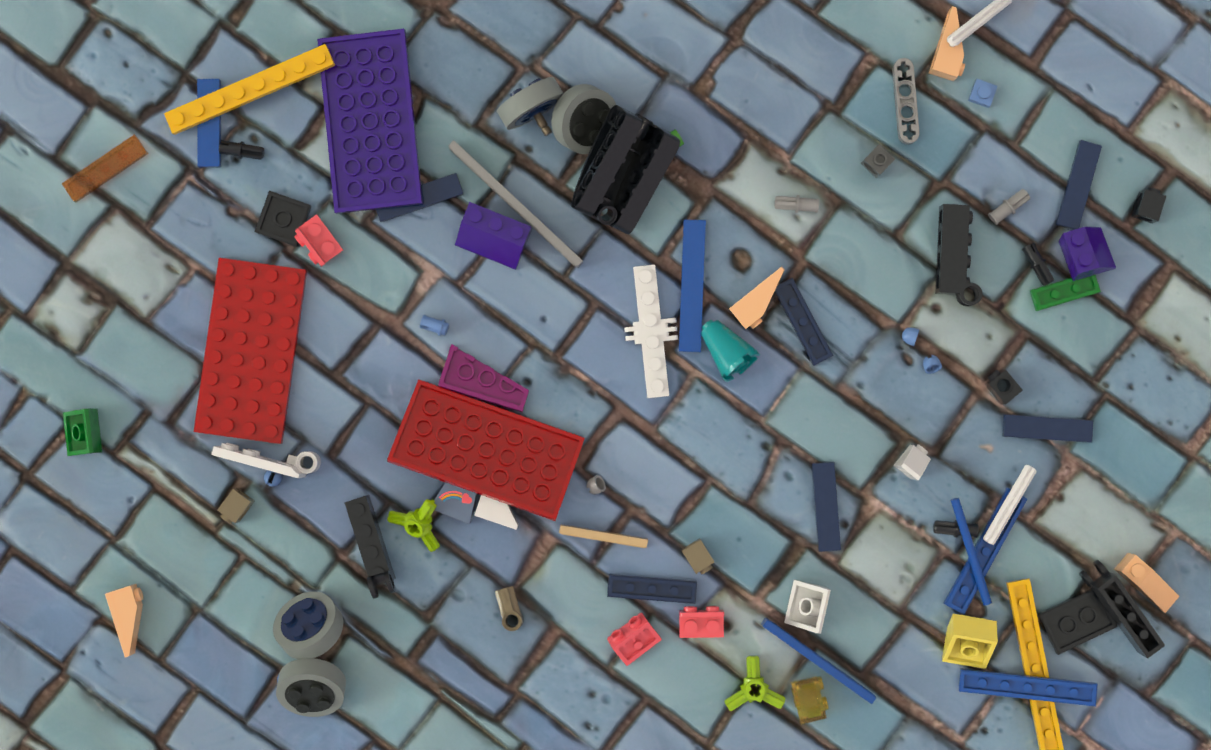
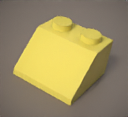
[942,614,998,669]

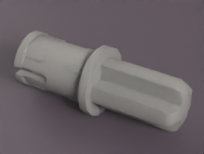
[988,189,1030,225]
[774,195,819,213]

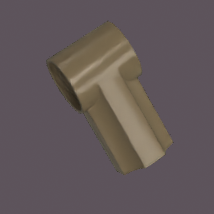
[495,586,524,631]

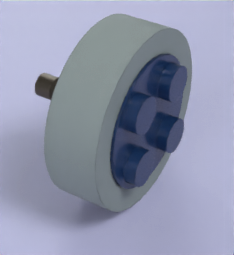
[497,77,563,136]
[273,591,343,659]

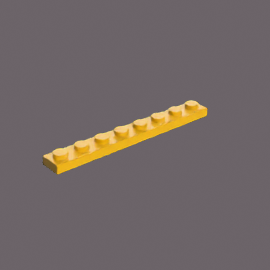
[164,44,335,135]
[1006,578,1064,750]

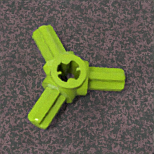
[387,499,440,552]
[724,655,786,711]

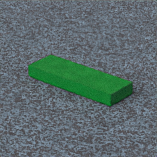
[1030,275,1101,311]

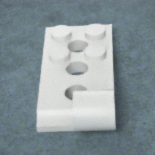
[211,443,321,478]

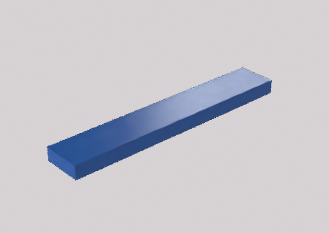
[679,220,706,352]
[943,488,1027,615]
[761,618,876,704]
[959,668,1098,707]

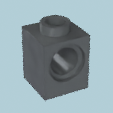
[860,144,895,178]

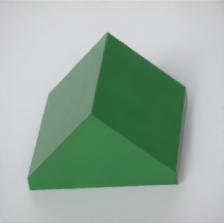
[63,408,102,456]

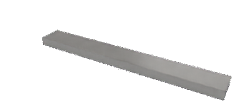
[449,140,583,268]

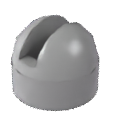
[586,475,606,495]

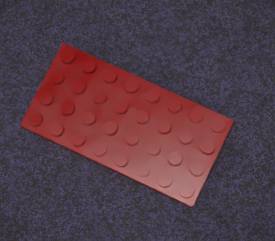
[193,258,307,444]
[387,379,585,521]

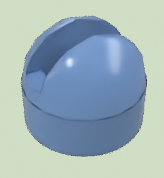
[902,327,919,346]
[923,355,942,374]
[264,470,283,487]

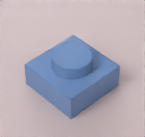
[968,79,997,108]

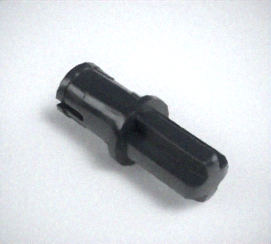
[219,140,264,160]
[1022,242,1054,286]
[933,520,979,538]

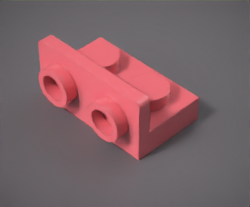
[294,214,343,267]
[679,606,724,638]
[607,613,662,666]

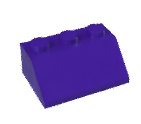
[455,202,532,270]

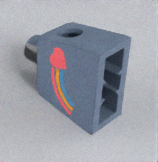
[434,482,478,524]

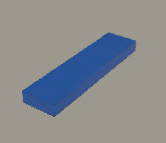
[197,79,221,168]

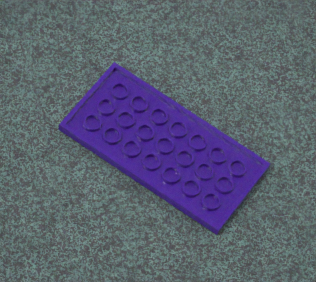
[317,28,423,214]

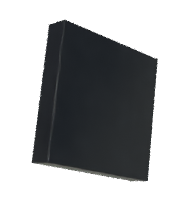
[254,191,312,247]

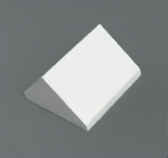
[784,580,831,634]

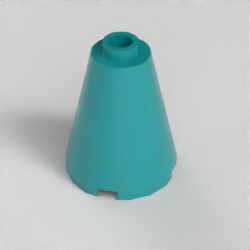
[701,320,760,382]

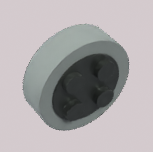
[551,84,616,154]
[276,657,346,717]

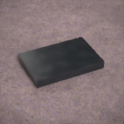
[1038,589,1118,655]

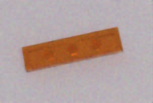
[62,134,149,202]

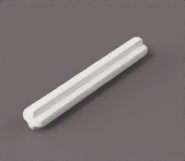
[947,0,1012,47]
[983,465,1036,545]

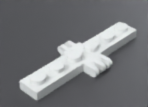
[624,265,679,398]

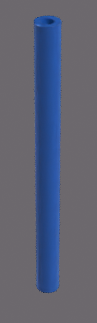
[950,498,992,605]

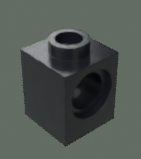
[1131,188,1166,223]
[984,370,1023,405]

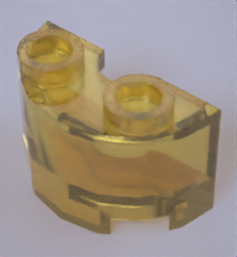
[790,676,829,724]

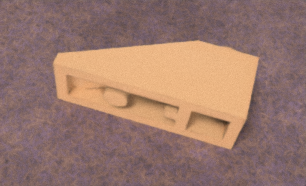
[929,6,965,81]
[729,266,785,329]
[1114,553,1180,613]
[105,584,143,657]

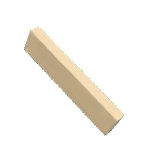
[559,524,648,548]

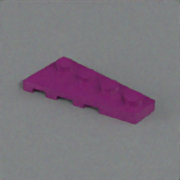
[438,344,529,413]

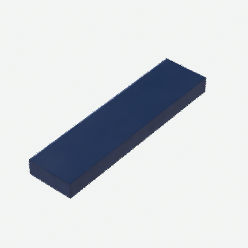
[1056,140,1102,230]
[376,173,464,223]
[775,278,834,366]
[1002,415,1093,443]
[811,462,841,552]
[607,574,697,604]

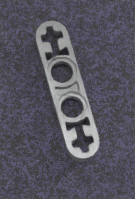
[892,58,919,145]

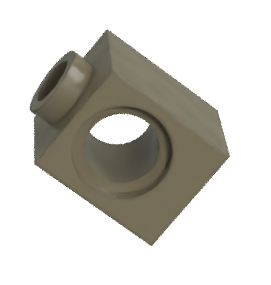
[217,488,255,524]
[681,538,714,575]

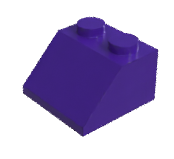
[1058,227,1116,281]

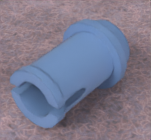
[420,315,449,336]

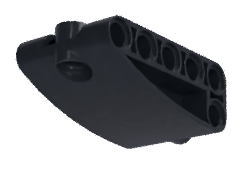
[571,105,680,234]

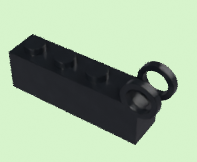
[935,204,982,306]
[344,495,396,599]
[1079,560,1165,659]

